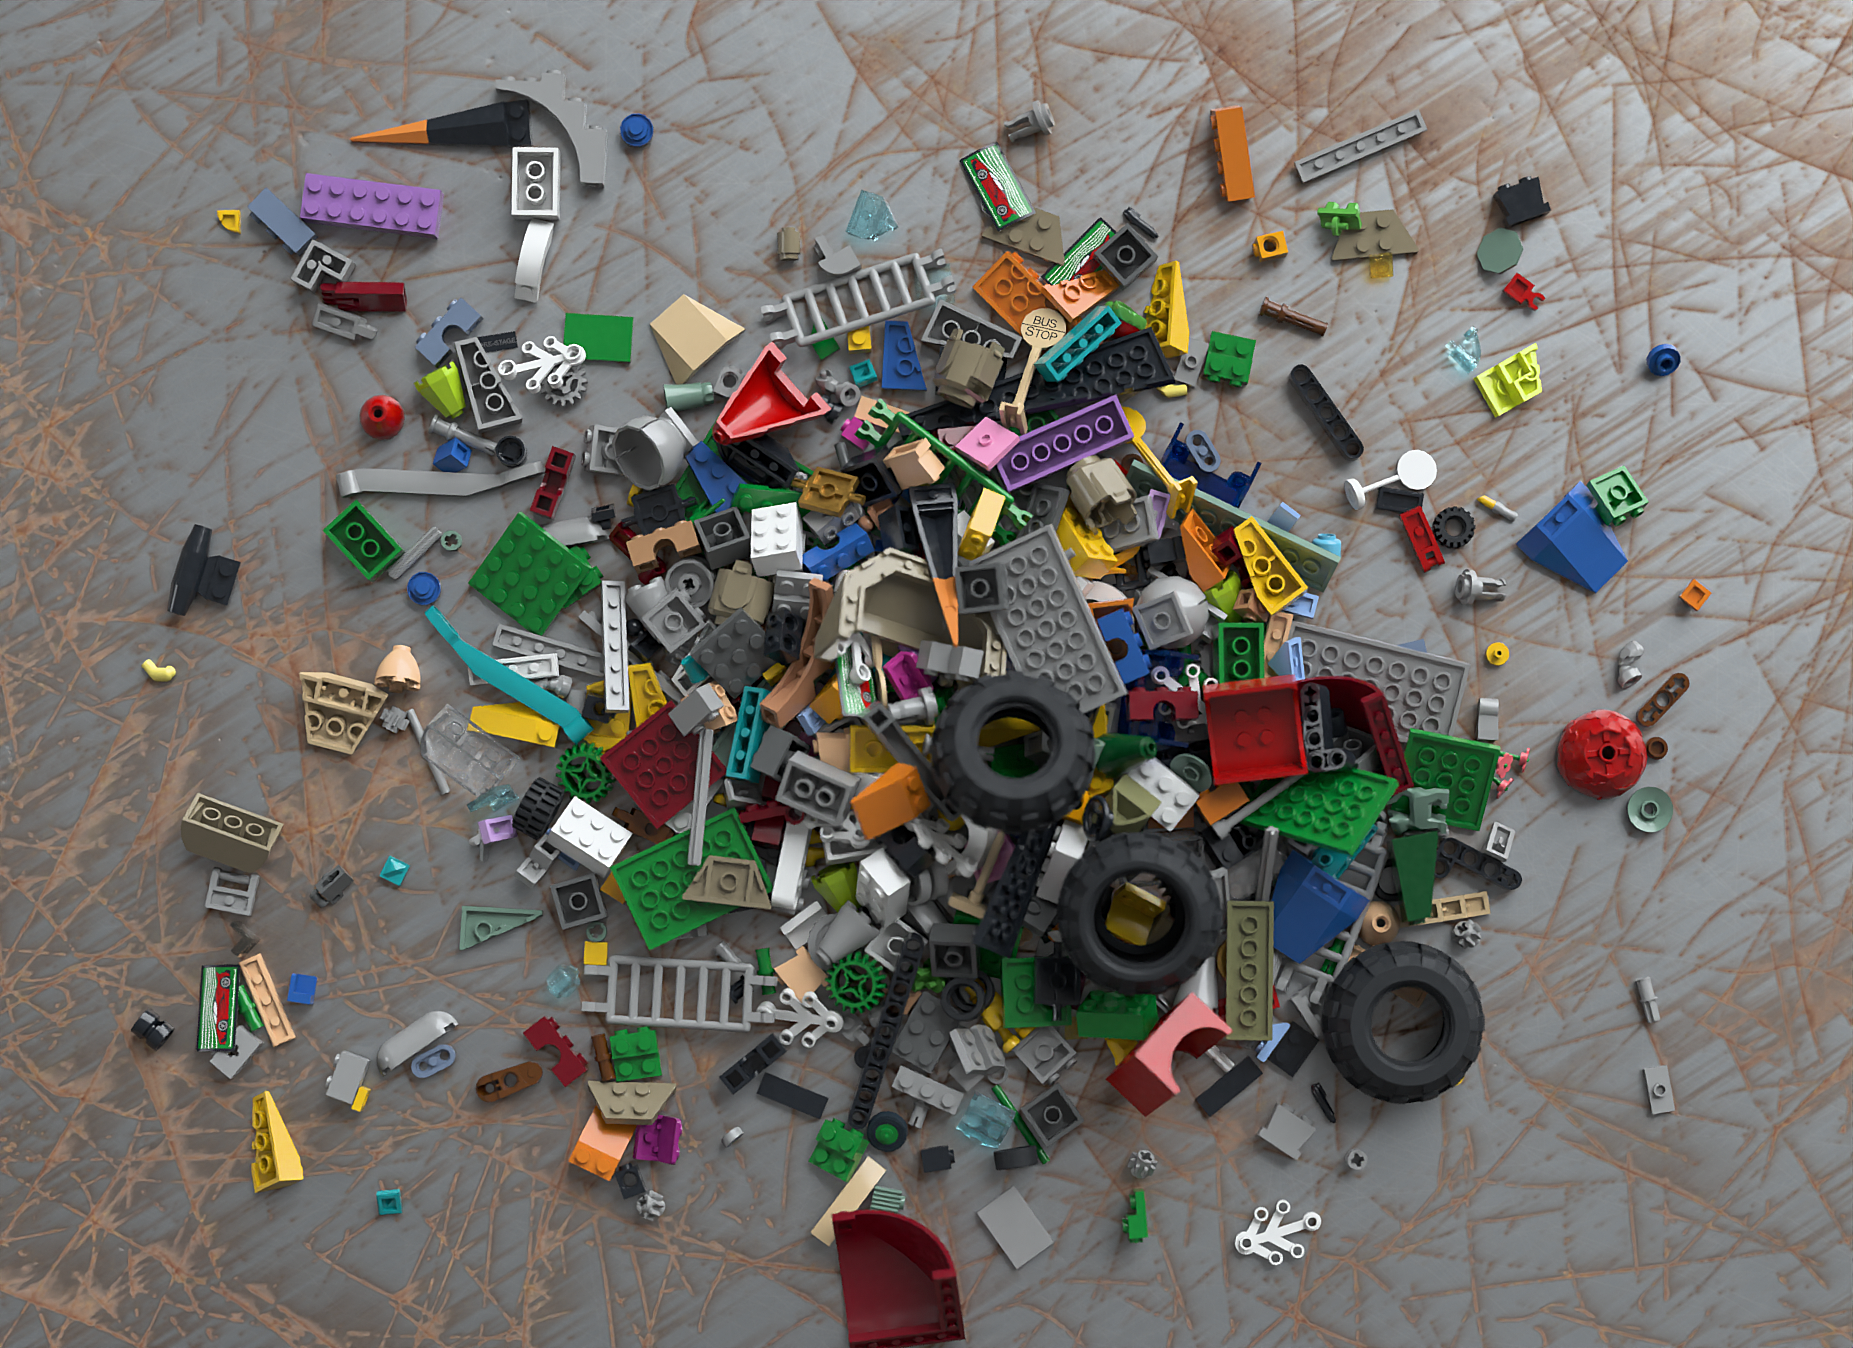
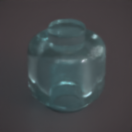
[547,964,581,998]

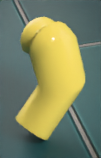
[1157,384,1187,398]
[141,659,176,682]

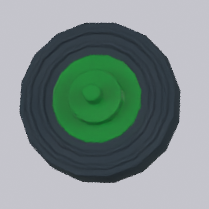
[866,1111,908,1152]

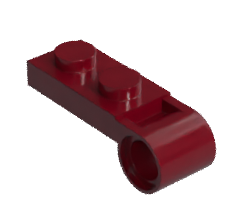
[609,521,666,585]
[739,799,807,825]

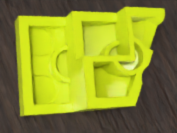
[1473,343,1542,418]

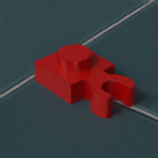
[1502,272,1545,311]

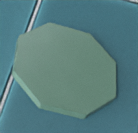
[1477,228,1524,274]

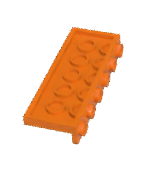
[972,251,1104,356]

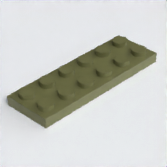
[1226,901,1274,1041]

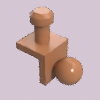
[858,499,894,532]

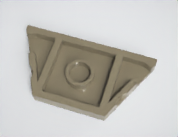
[982,207,1065,266]
[1331,209,1419,262]
[682,856,772,909]
[588,1081,676,1125]

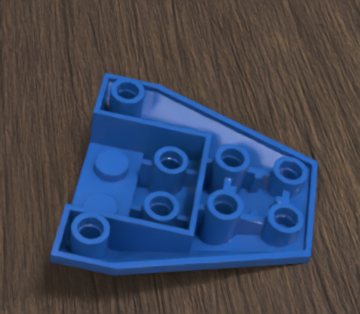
[1516,481,1628,593]
[1271,850,1370,964]

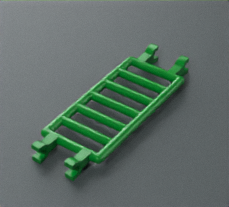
[854,399,1033,547]

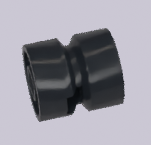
[495,436,528,469]
[131,1008,175,1051]

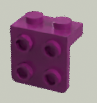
[633,1114,682,1165]

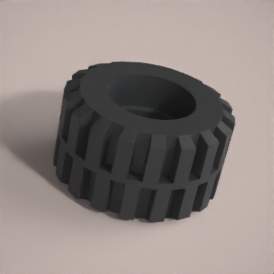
[512,777,564,840]

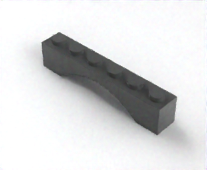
[858,700,961,822]

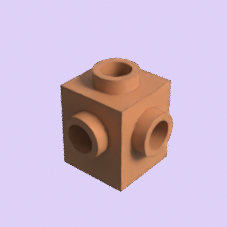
[1233,588,1270,623]

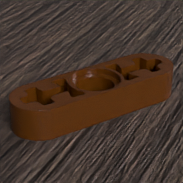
[1636,673,1690,727]

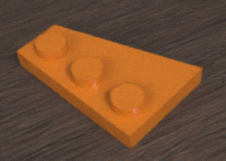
[1040,270,1120,323]

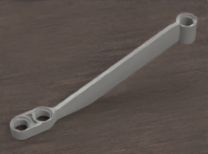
[335,461,545,498]

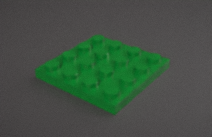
[468,512,592,636]
[1390,728,1501,831]

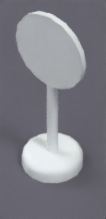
[1344,450,1437,510]

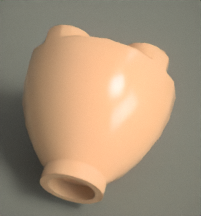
[374,645,421,693]
[1358,901,1400,946]

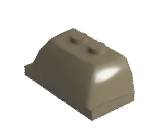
[181,793,284,873]

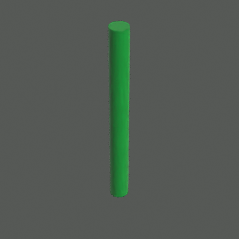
[991,1084,1050,1165]

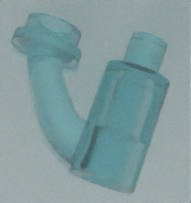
[1446,326,1481,374]

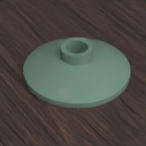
[1170,754,1213,792]
[1627,787,1673,832]

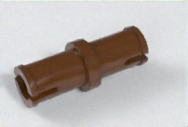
[591,1033,616,1081]

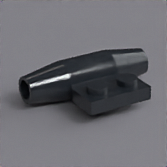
[167,524,241,616]

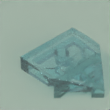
[846,190,899,241]
[467,784,519,813]

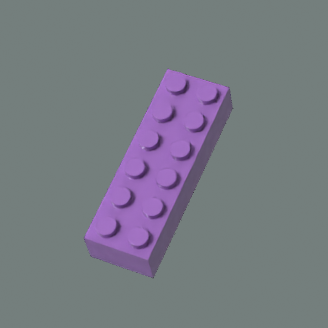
[300,173,444,239]
[995,395,1134,494]

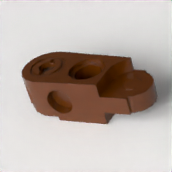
[612,807,676,844]
[476,1061,543,1103]

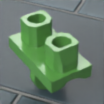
[1317,202,1362,236]
[908,958,947,993]

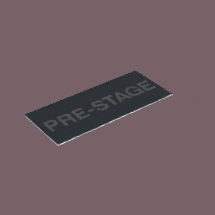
[477,331,518,353]

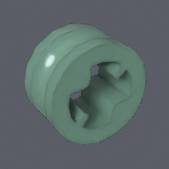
[441,530,462,552]
[586,921,607,942]

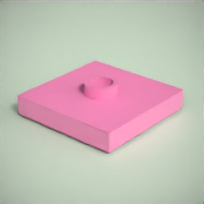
[955,417,1020,471]

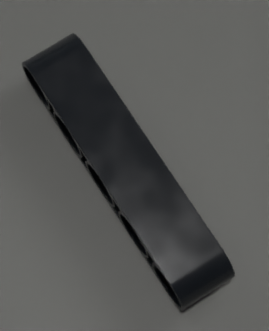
[1289,364,1364,461]

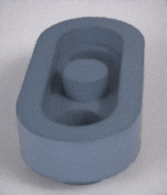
[1185,430,1221,473]
[411,1044,456,1078]

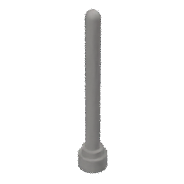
[1211,774,1306,840]

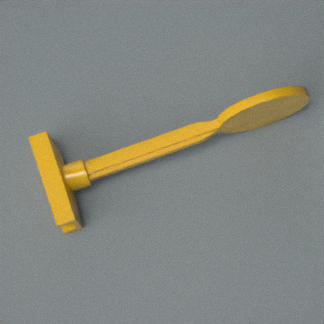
[1121,406,1198,519]

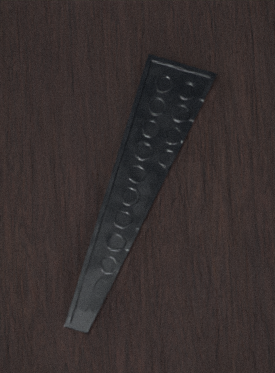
[898,327,1175,441]
[971,706,1100,959]

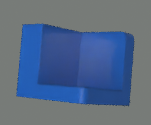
[433,437,472,473]
[287,973,318,1004]

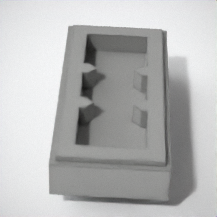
[1174,337,1209,388]
[1643,1065,1675,1114]

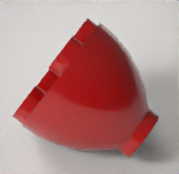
[359,395,405,440]

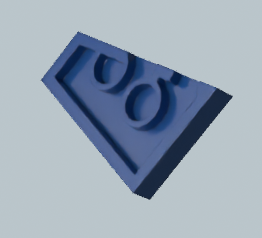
[882,320,927,391]
[685,441,747,513]

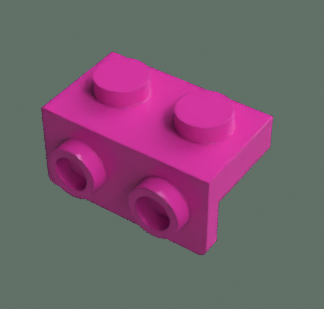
[882,651,934,701]

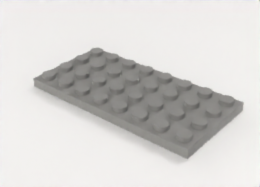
[968,524,1127,714]
[1287,620,1471,743]

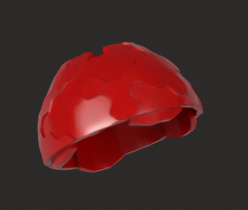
[1557,709,1647,800]

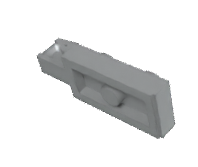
[312,303,378,340]
[820,991,871,1046]

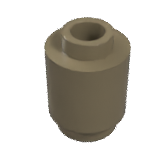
[777,227,800,261]

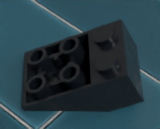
[1195,802,1280,870]

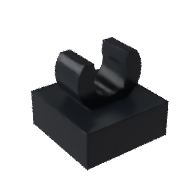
[591,503,616,530]

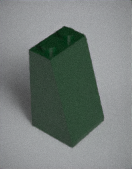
[1386,831,1438,926]

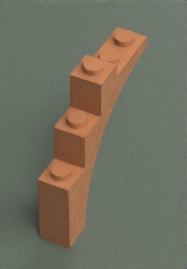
[760,577,834,729]

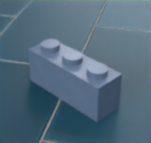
[247,187,318,257]

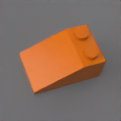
[1180,508,1232,592]
[850,763,931,840]
[568,1105,637,1181]

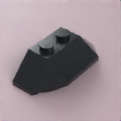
[712,433,799,489]

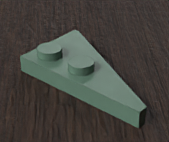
[459,906,543,950]

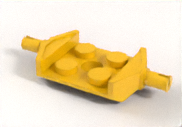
[583,680,632,754]

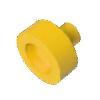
[1485,642,1509,666]

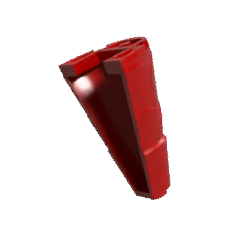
[712,342,831,445]

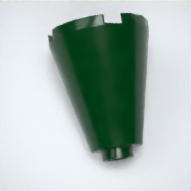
[1096,733,1157,779]

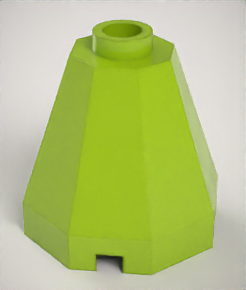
[413,361,466,419]
[1199,570,1243,623]
[811,861,861,913]

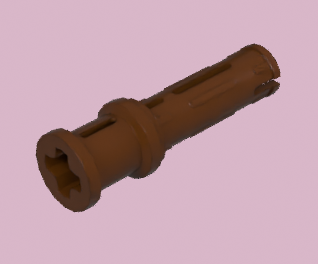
[1259,297,1328,337]

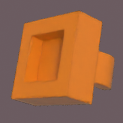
[1679,579,1712,611]

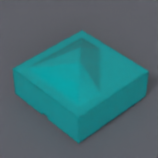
[849,359,878,388]
[379,855,410,886]
[376,1189,403,1215]

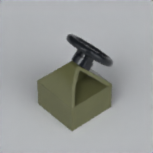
[1082,773,1162,842]

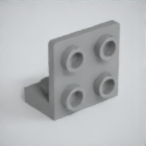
[1289,980,1330,1037]

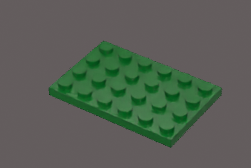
[1240,757,1399,857]
[610,807,773,951]

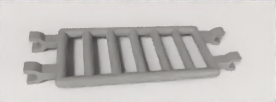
[761,248,956,350]
[1275,821,1390,1006]
[582,955,778,1033]

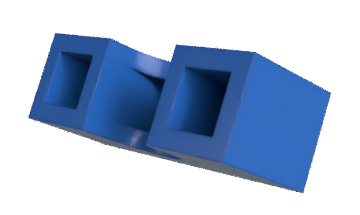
[802,523,875,582]
[1097,608,1152,684]

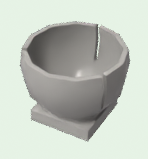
[612,407,699,490]
[1132,576,1209,650]

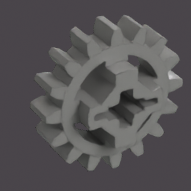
[540,364,588,407]

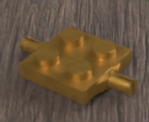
[792,466,866,518]

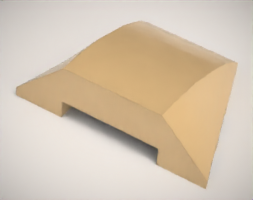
[650,294,746,385]
[299,672,389,754]

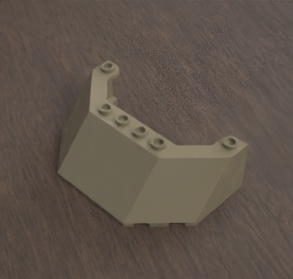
[814,548,1007,691]

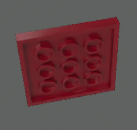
[599,700,727,829]

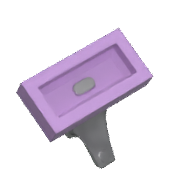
[1149,489,1179,539]
[469,815,518,862]

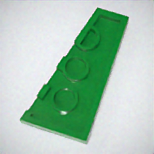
[731,483,812,533]

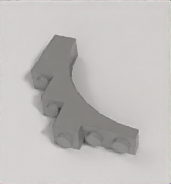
[495,70,608,188]

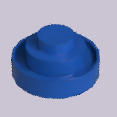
[620,113,654,147]
[1646,344,1681,376]
[407,572,441,605]

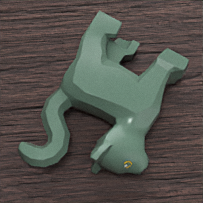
[1387,787,1449,836]

